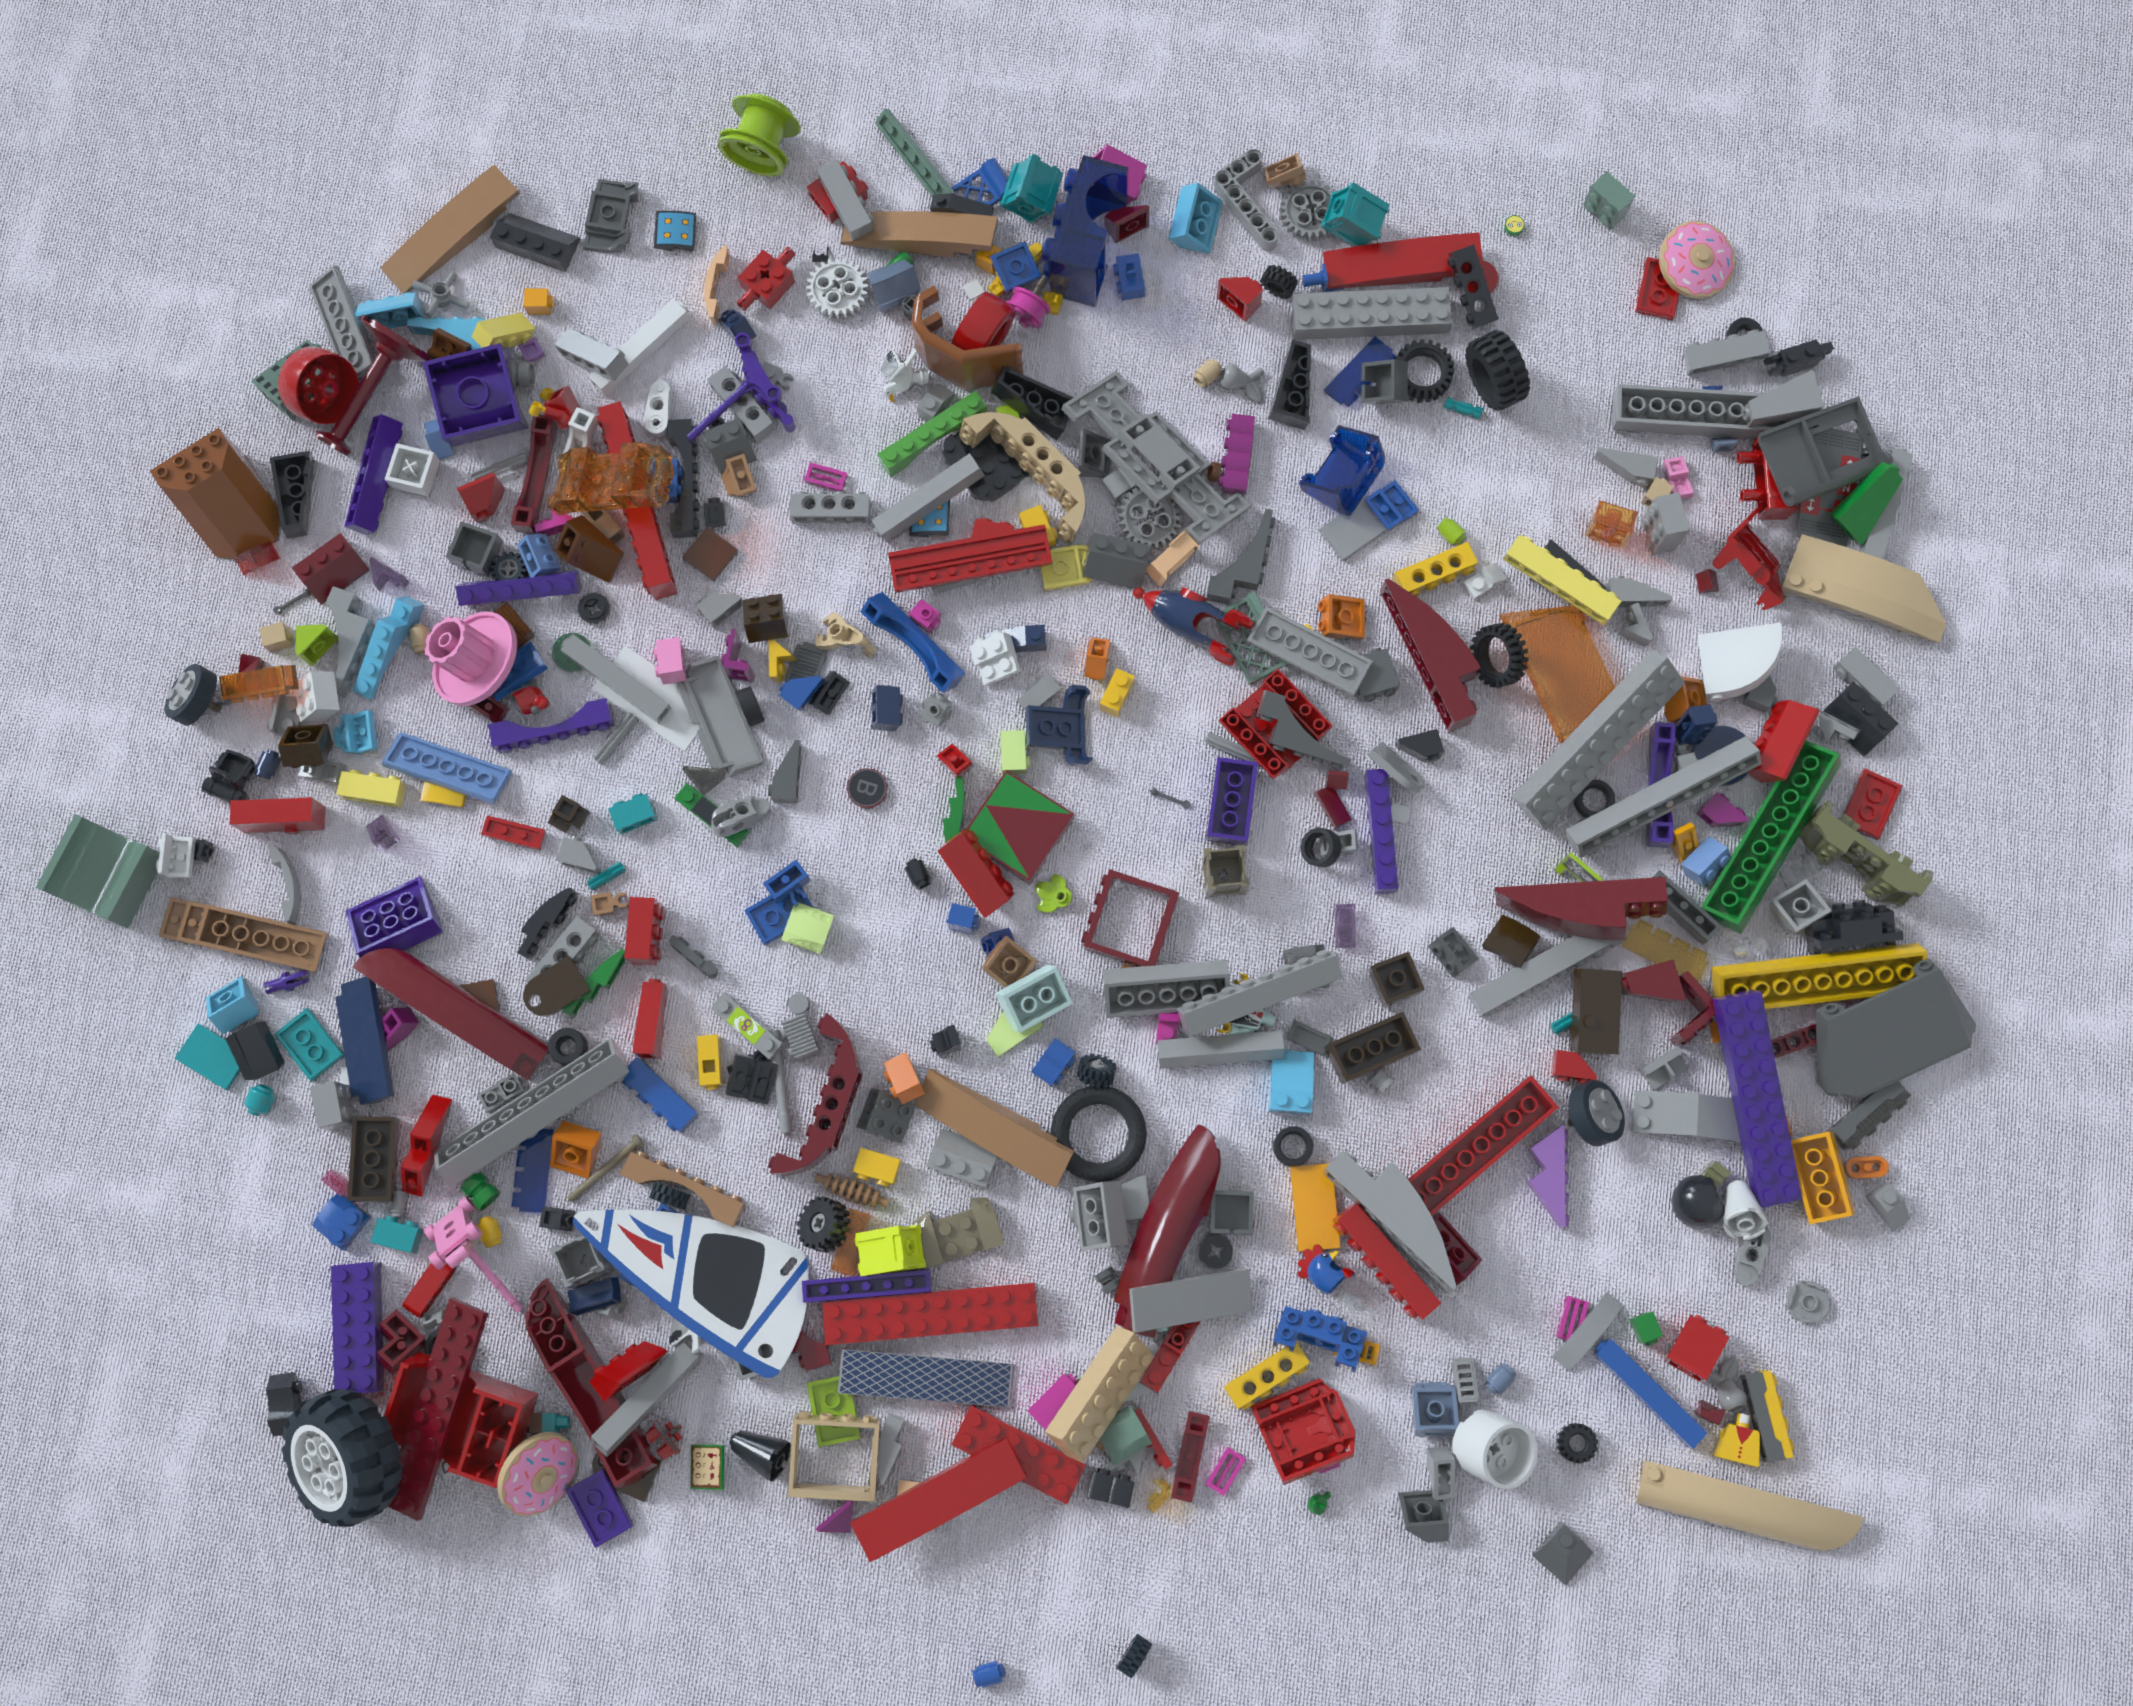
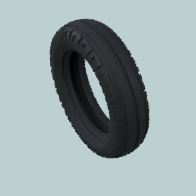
[1051,1085,1147,1182]

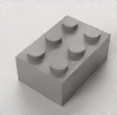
[1641,492,1690,555]

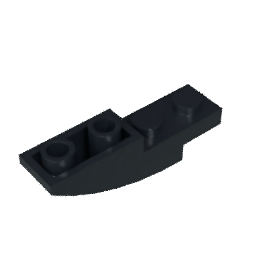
[517,887,578,960]

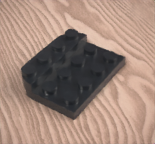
[943,431,1029,502]

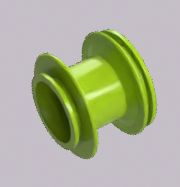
[717,93,801,177]

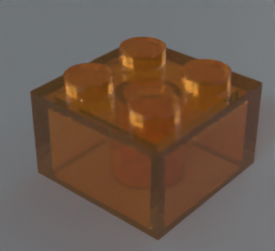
[1585,500,1638,547]

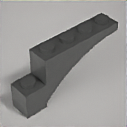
[1206,509,1275,605]
[1257,690,1351,769]

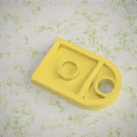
[1041,545,1094,591]

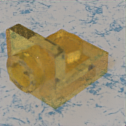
[1147,1478,1172,1513]

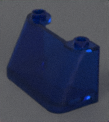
[1299,425,1385,516]

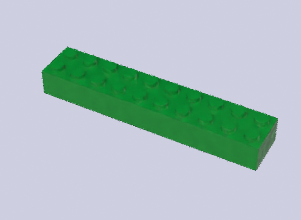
[1701,740,1841,934]

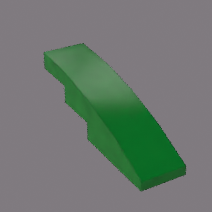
[943,777,965,843]
[562,949,626,1018]

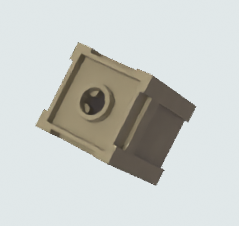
[1202,845,1249,898]

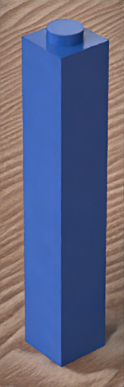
[1593,1339,1708,1449]

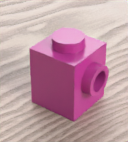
[909,599,941,633]

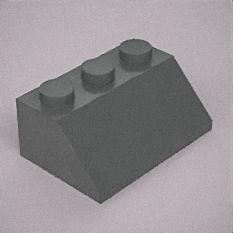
[1082,532,1151,589]

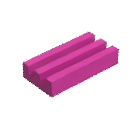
[804,462,848,492]
[1556,1296,1589,1340]
[1205,1446,1246,1496]

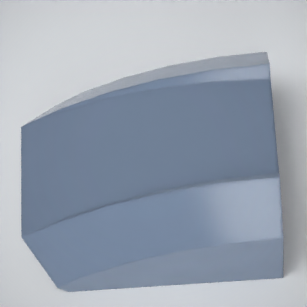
[866,260,921,313]
[1412,1382,1459,1438]

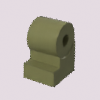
[1701,1160,1731,1189]

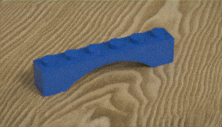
[860,592,965,693]

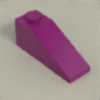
[382,1007,420,1052]

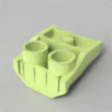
[781,902,834,954]

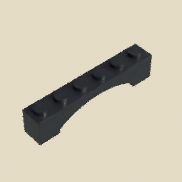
[668,419,700,538]

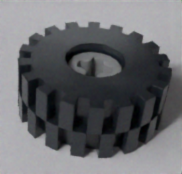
[797,1196,851,1253]

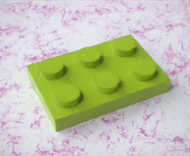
[807,1376,861,1447]

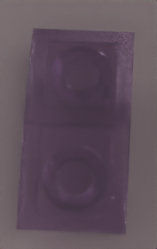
[1335,904,1356,948]

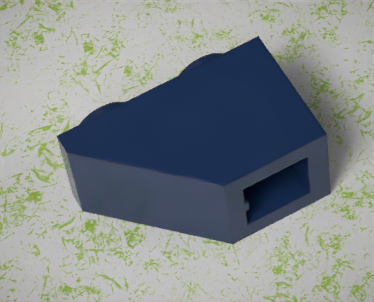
[718,309,757,342]

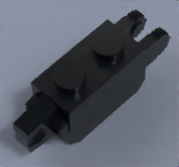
[1763,339,1834,377]

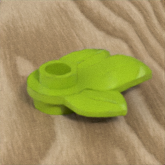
[1035,874,1072,913]

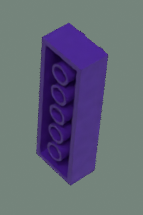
[331,1262,385,1393]

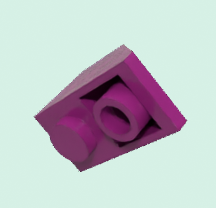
[1697,792,1749,827]

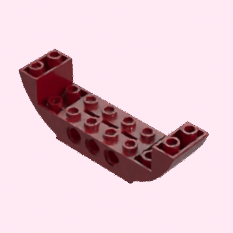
[768,1013,863,1176]

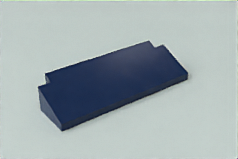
[335,976,394,1105]

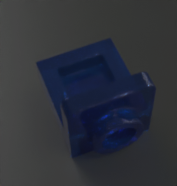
[981,928,1015,957]

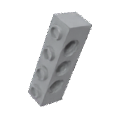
[707,365,776,443]
[789,491,871,523]
[524,916,600,983]

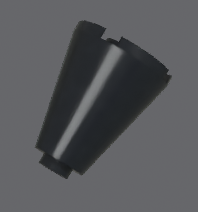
[729,1430,791,1482]

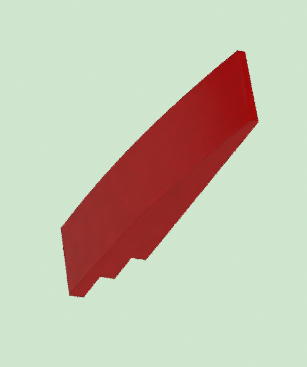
[1322,232,1484,289]
[850,1438,1027,1562]

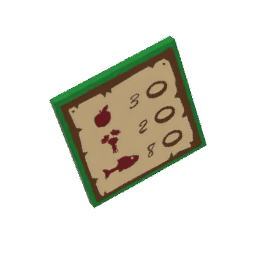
[690,1445,724,1490]

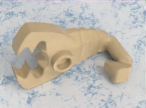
[815,612,877,658]

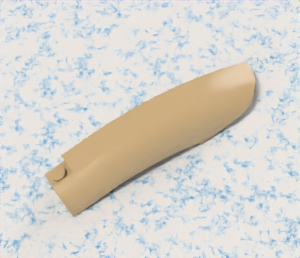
[1636,1460,1864,1550]

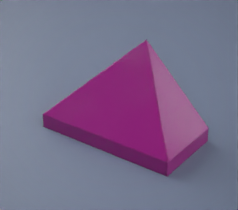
[816,1500,854,1533]

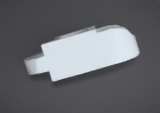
[644,380,672,437]

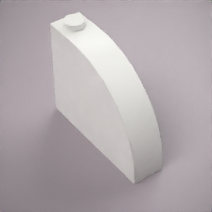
[1698,623,1782,702]

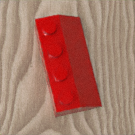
[1746,700,1820,783]
[937,827,1015,918]

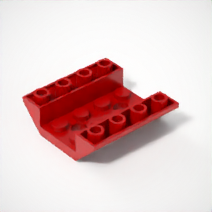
[1218,668,1333,779]

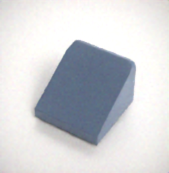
[1710,437,1737,452]

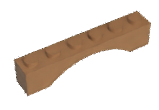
[619,1150,746,1227]

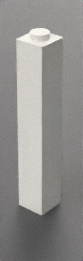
[588,299,690,397]

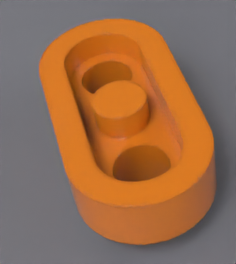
[1844,1156,1889,1179]

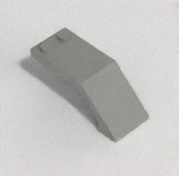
[1632,1090,1741,1143]

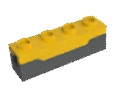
[1740,1370,1794,1463]

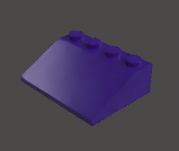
[346,876,443,958]

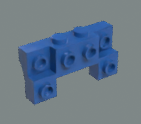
[1273,1306,1367,1372]

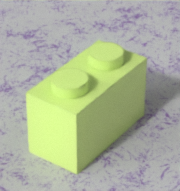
[1001,730,1030,775]

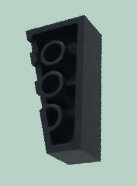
[1268,339,1311,430]

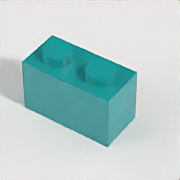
[608,793,658,835]
[371,1215,423,1254]

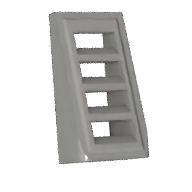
[1451,1357,1479,1403]

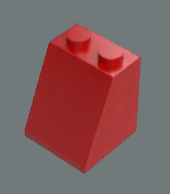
[1665,1315,1730,1384]

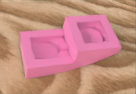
[1663,456,1694,499]

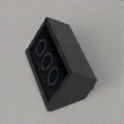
[490,213,581,272]

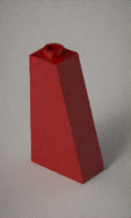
[632,979,667,1059]

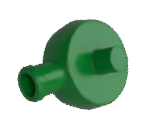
[1308,1491,1331,1515]

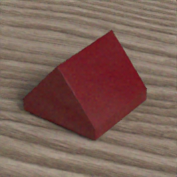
[1696,569,1719,593]
[1326,771,1349,790]

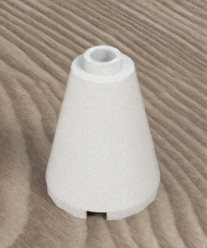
[1723,1180,1768,1240]

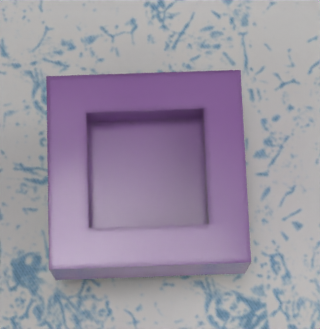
[518,337,545,363]

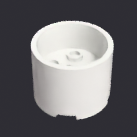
[1453,1410,1537,1489]

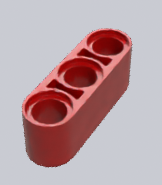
[402,1262,456,1319]

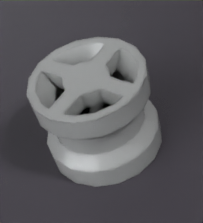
[1369,1067,1395,1094]

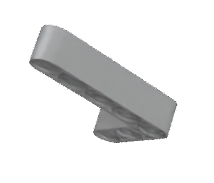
[1214,149,1278,252]

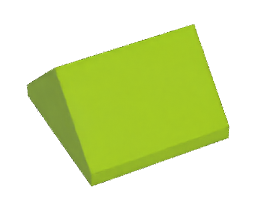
[295,624,338,667]

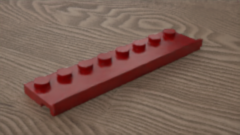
[888,524,1052,593]

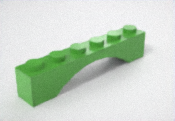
[878,391,987,477]

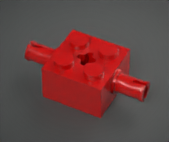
[736,246,796,311]

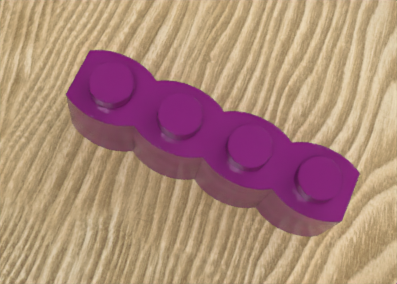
[1219,414,1255,495]

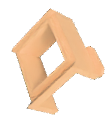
[1146,530,1199,587]

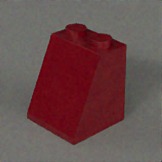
[1621,959,1686,1002]

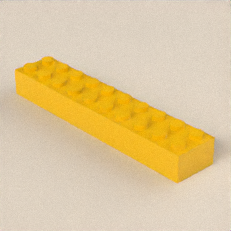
[1712,943,1927,1009]

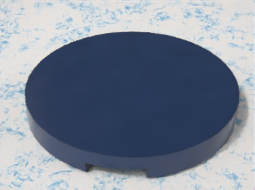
[1691,726,1748,786]

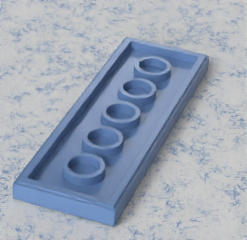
[382,732,512,805]

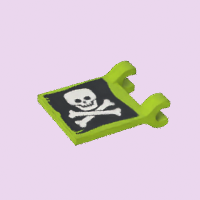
[1554,852,1603,882]

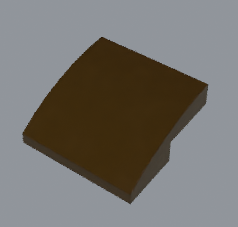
[1482,915,1541,968]

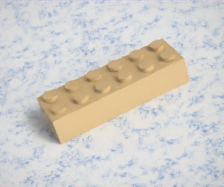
[1045,1326,1155,1463]

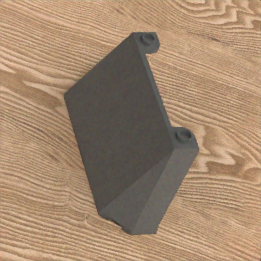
[1816,958,1976,1099]

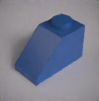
[779,676,825,711]

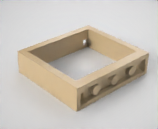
[788,1411,881,1502]

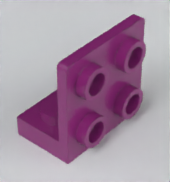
[721,629,754,682]

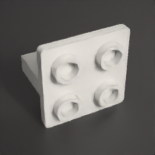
[156,833,196,881]

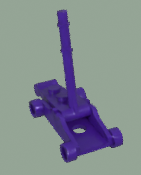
[686,332,796,442]

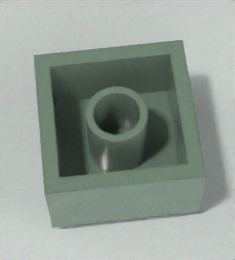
[1583,171,1635,230]

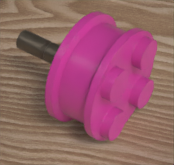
[1006,275,1051,328]

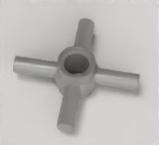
[412,271,469,318]

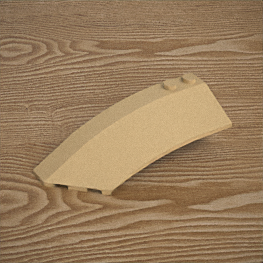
[1782,534,1946,643]

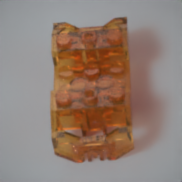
[547,442,674,516]

